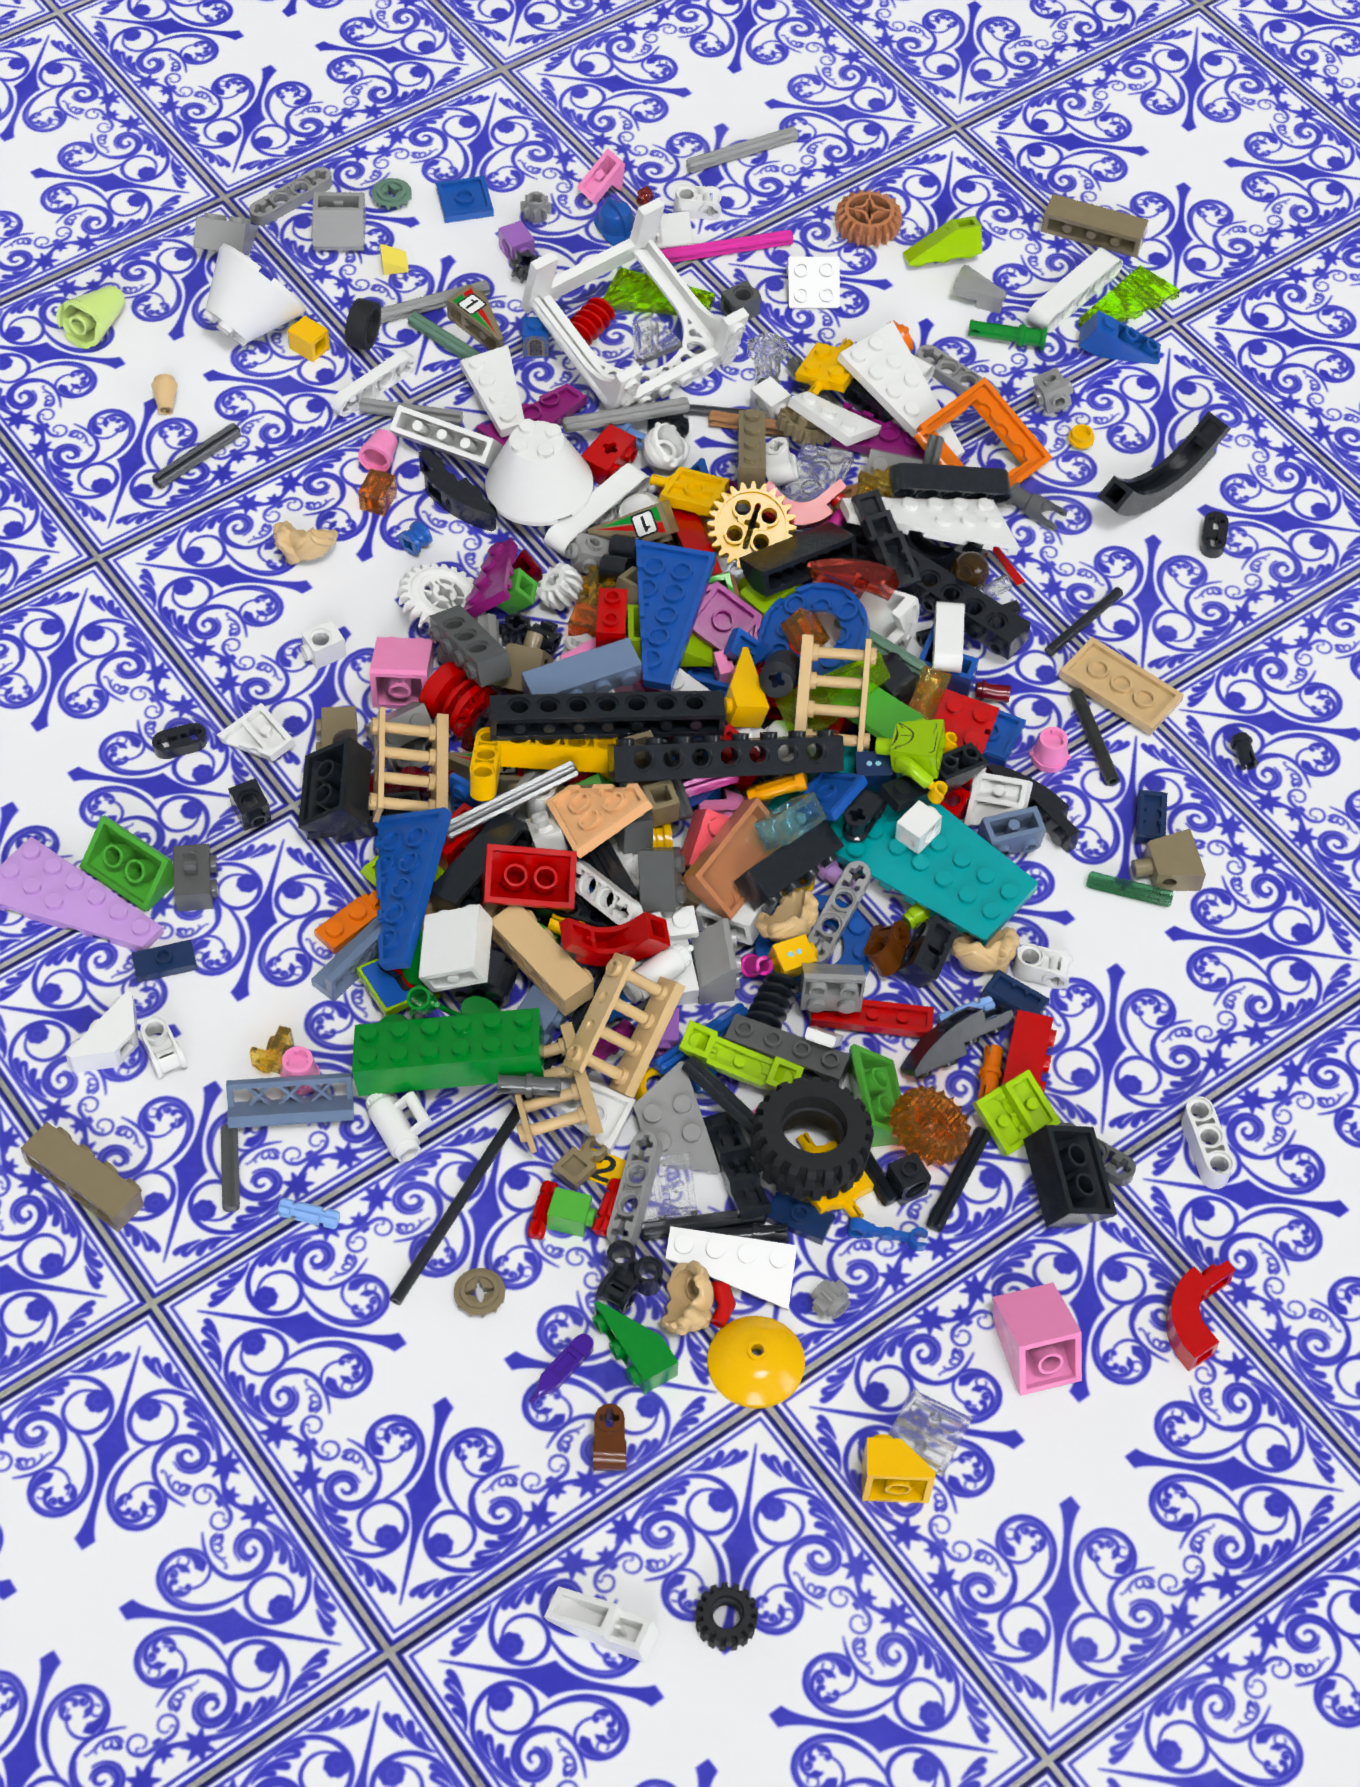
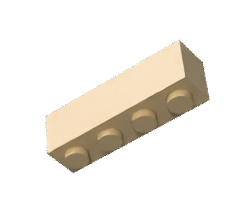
[491,905,594,1016]

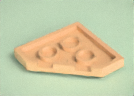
[546,783,653,859]

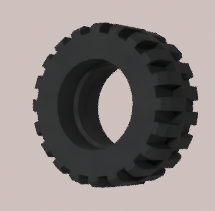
[750,1077,874,1201]

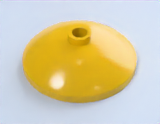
[707,1316,805,1409]

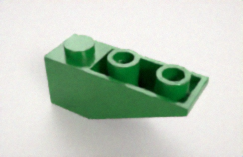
[592,1301,679,1394]

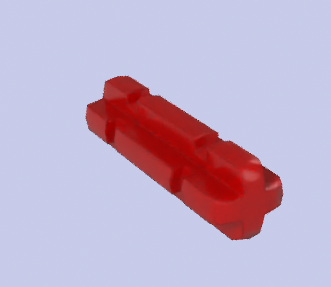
[592,1178,621,1237]
[527,1180,558,1240]

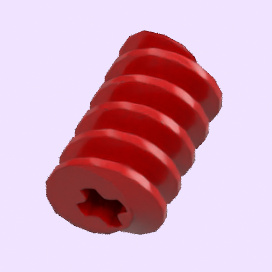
[570,297,615,346]

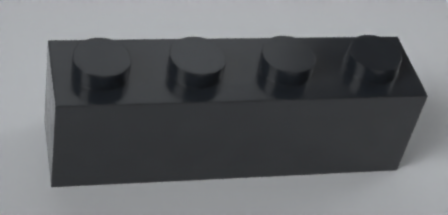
[429,813,532,912]
[733,819,844,911]

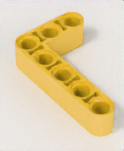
[470,727,618,801]

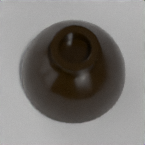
[951,551,989,589]

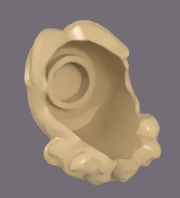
[273,521,338,565]
[755,889,819,943]
[951,927,1020,973]
[660,1260,714,1336]

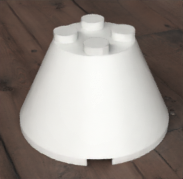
[202,243,306,347]
[485,419,593,526]

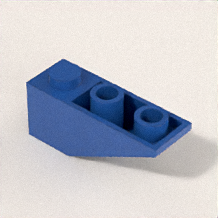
[1078,310,1161,365]

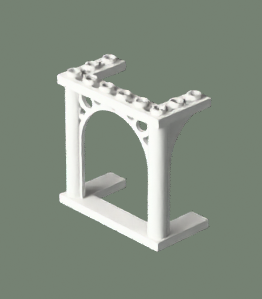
[521,198,749,410]

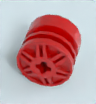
[419,662,495,737]

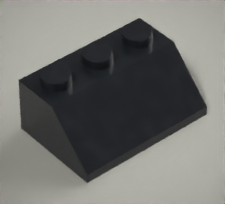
[298,736,372,835]
[1023,1125,1117,1228]

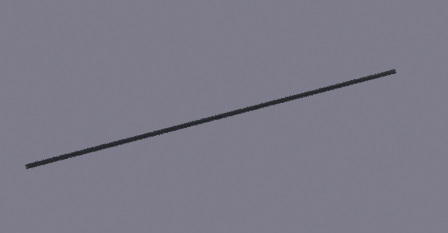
[390,683,798,1305]

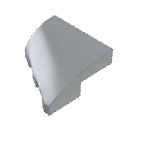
[952,264,1007,314]

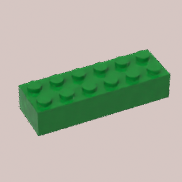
[352,1008,544,1096]

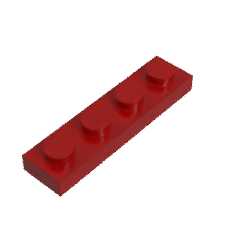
[810,999,934,1038]

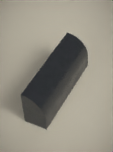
[739,522,858,597]

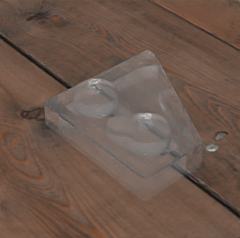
[632,312,683,366]

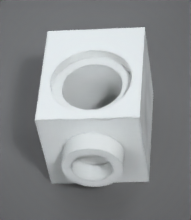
[749,377,791,420]
[300,620,346,669]
[895,800,942,854]

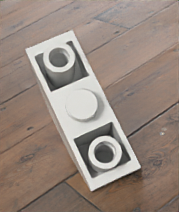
[65,990,139,1073]

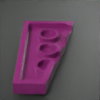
[476,383,587,446]
[831,401,925,459]
[464,538,518,618]

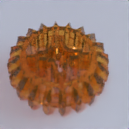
[888,1085,972,1167]

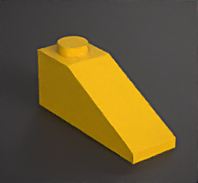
[724,647,769,728]

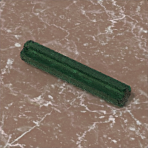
[1086,871,1174,907]

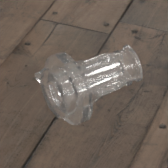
[747,332,788,385]

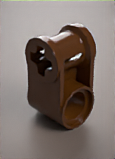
[863,920,910,977]
[593,1403,627,1471]

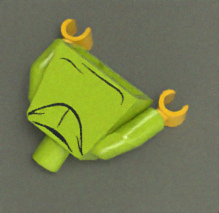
[875,718,957,804]

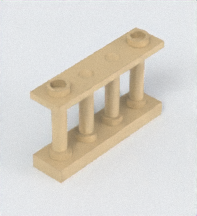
[794,634,877,752]
[368,706,449,822]
[562,952,686,1099]
[514,1022,604,1154]

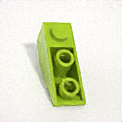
[903,216,982,267]

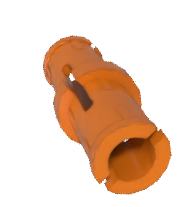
[977,1044,1004,1100]

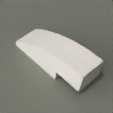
[544,1586,659,1663]

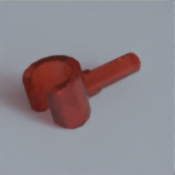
[636,186,653,205]

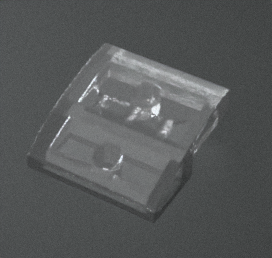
[631,1153,698,1222]
[888,1389,973,1477]

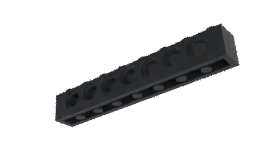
[839,521,1031,660]
[489,690,726,741]
[608,729,844,782]

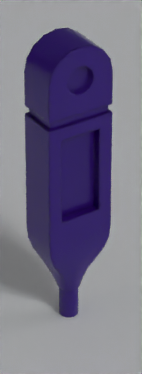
[529,1334,594,1404]

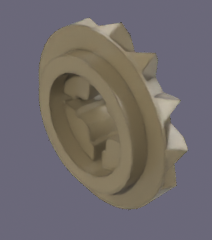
[454,1268,505,1318]

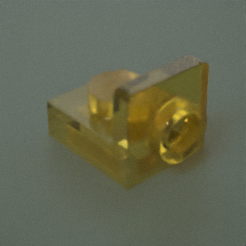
[249,1025,294,1074]

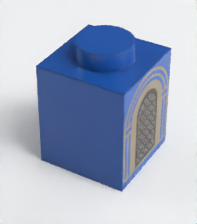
[522,317,549,358]

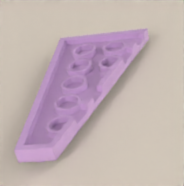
[0,836,164,951]

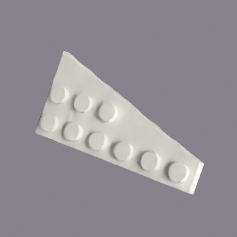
[837,321,965,459]
[840,497,1019,555]

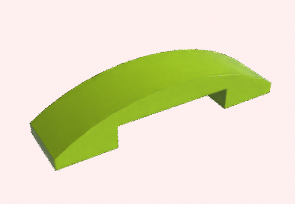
[678,1020,804,1091]

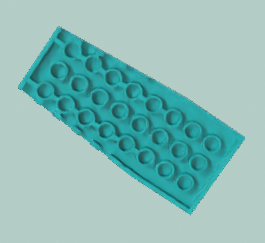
[767,746,1038,946]

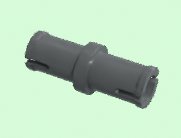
[497,1073,561,1098]

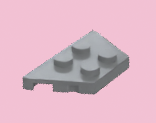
[633,1061,720,1175]

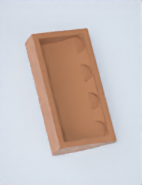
[682,797,792,920]

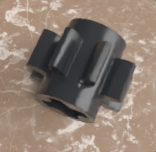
[509,249,539,283]
[499,613,532,645]
[530,620,562,653]

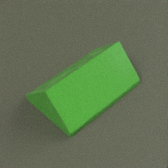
[830,673,924,738]
[79,815,174,912]
[848,1044,912,1147]

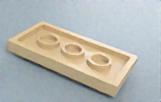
[1059,637,1184,735]

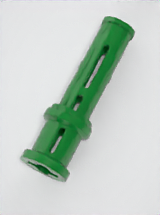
[968,319,1048,350]

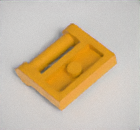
[747,772,808,802]

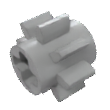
[520,191,552,223]
[811,1279,851,1319]

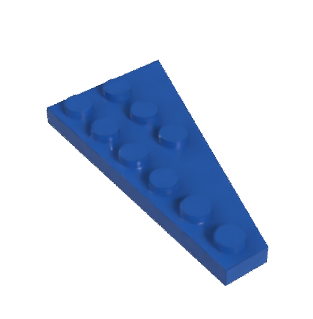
[635,539,716,691]
[374,807,452,970]

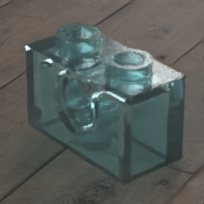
[753,792,827,850]

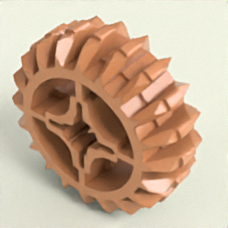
[835,188,902,249]

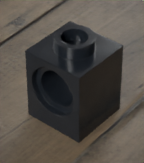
[228,778,271,831]
[886,1151,931,1207]

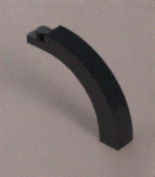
[1097,411,1231,516]

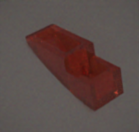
[807,558,900,601]

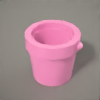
[358,429,398,473]
[1029,727,1071,773]
[280,1046,320,1096]

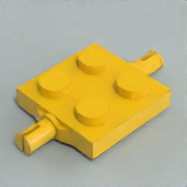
[795,338,854,396]
[650,466,738,517]
[797,1132,874,1219]

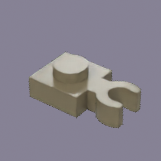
[552,1135,607,1191]

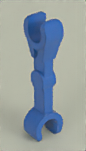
[848,1217,928,1252]

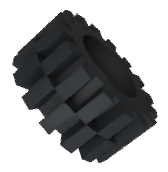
[695,1582,758,1652]

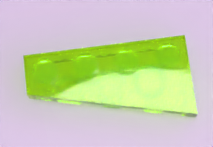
[1078,265,1181,327]
[603,267,715,315]
[774,650,891,732]

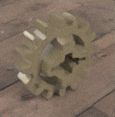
[776,405,831,446]

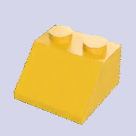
[862,1434,935,1503]

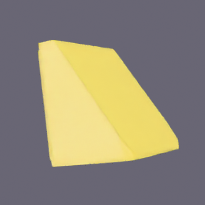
[380,244,409,275]

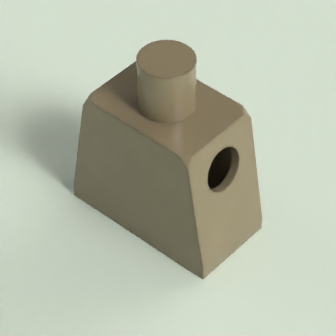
[490,631,553,695]
[1131,829,1206,891]

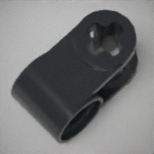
[842,787,887,843]

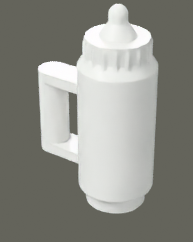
[622,943,694,1003]
[365,1091,432,1162]

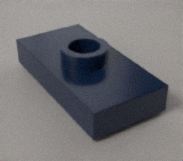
[1135,789,1168,843]
[131,940,198,983]
[981,969,1050,1015]
[766,1191,835,1245]

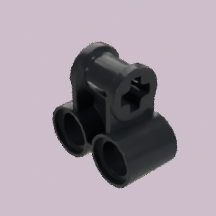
[599,534,642,588]
[596,1240,663,1313]

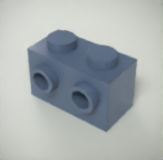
[977,806,1046,857]

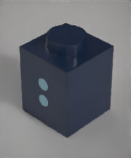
[854,751,897,792]

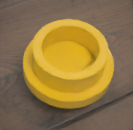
[1068,424,1095,449]

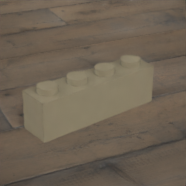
[1041,194,1149,258]
[737,409,766,491]
[20,1122,144,1232]

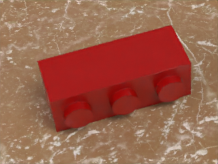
[1001,1010,1057,1093]

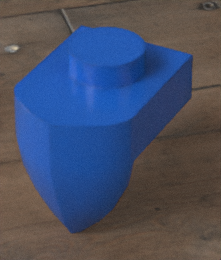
[723,627,771,666]

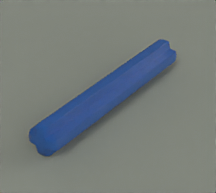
[653,1003,748,1075]

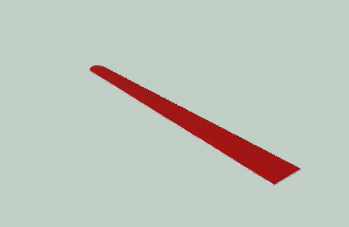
[993,546,1025,586]

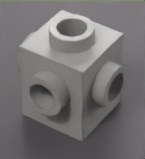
[1033,368,1073,414]
[567,532,610,576]

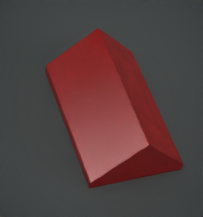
[481,844,577,911]

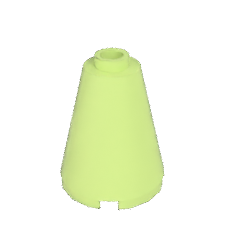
[56,286,125,349]

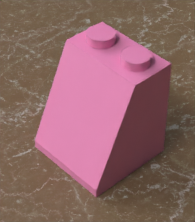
[369,637,435,709]
[992,1282,1082,1396]

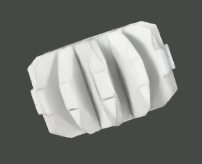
[536,563,584,611]

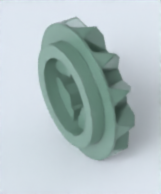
[372,178,412,210]

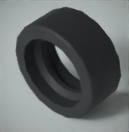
[345,298,381,350]

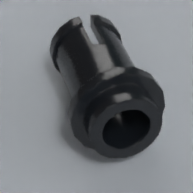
[1230,732,1259,770]

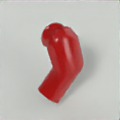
[710,1281,736,1329]

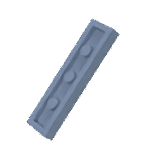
[311,916,381,1002]
[226,1073,354,1128]

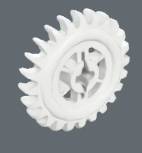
[397,563,486,632]

